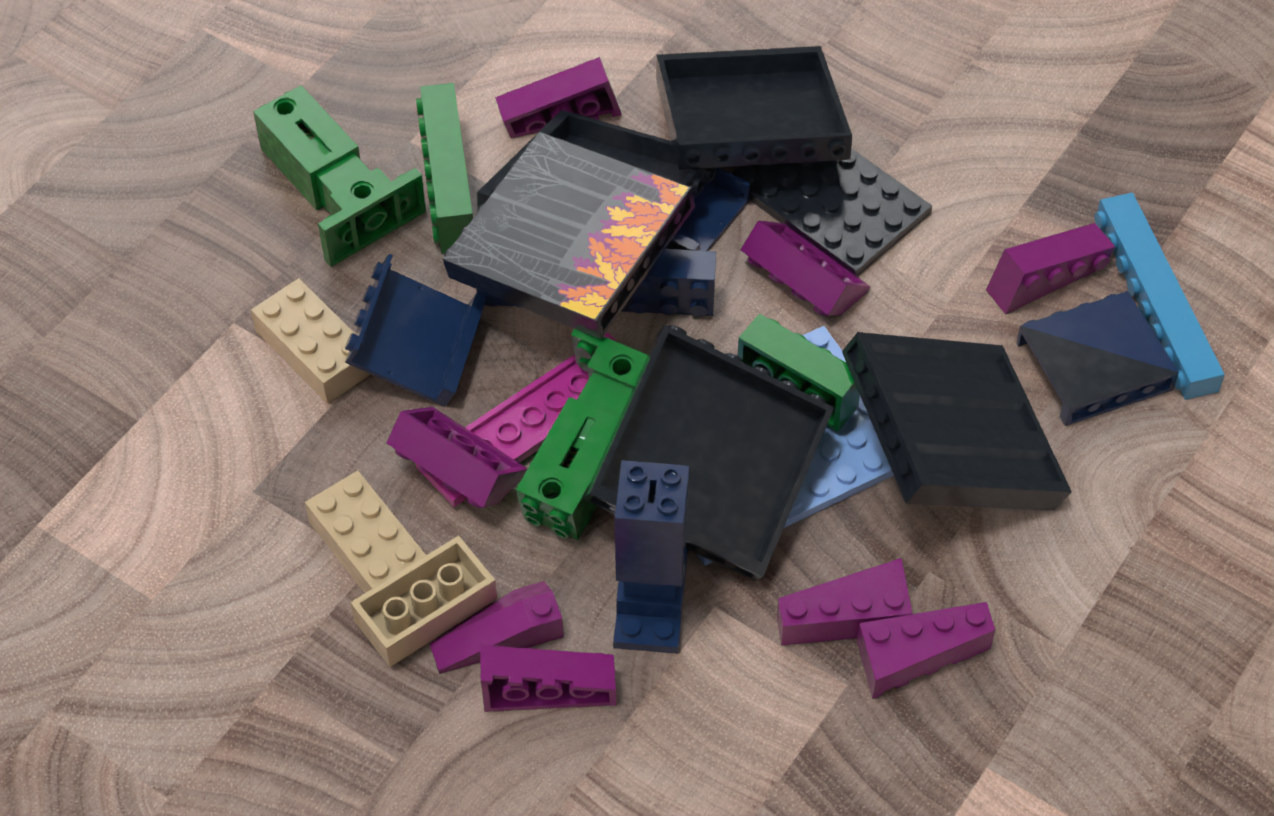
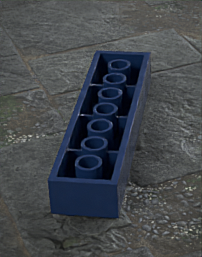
[476,249,716,316]

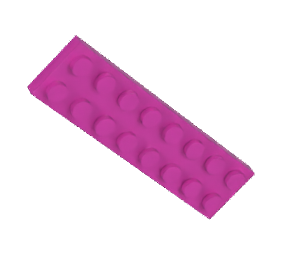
[416,332,619,507]

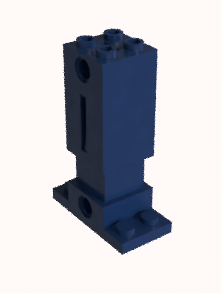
[613,460,689,654]

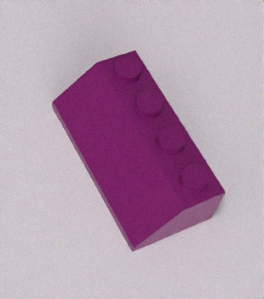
[740,220,871,317]
[386,407,527,508]

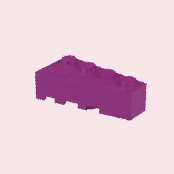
[495,57,622,138]
[986,223,1115,315]
[776,558,913,646]
[857,602,995,699]
[480,645,616,712]

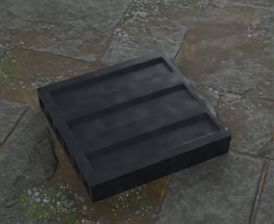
[842,332,1072,510]

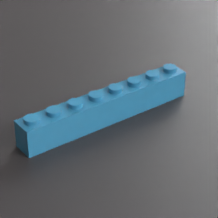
[1094,192,1225,400]

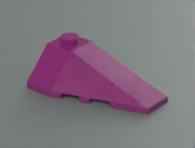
[430,581,564,674]

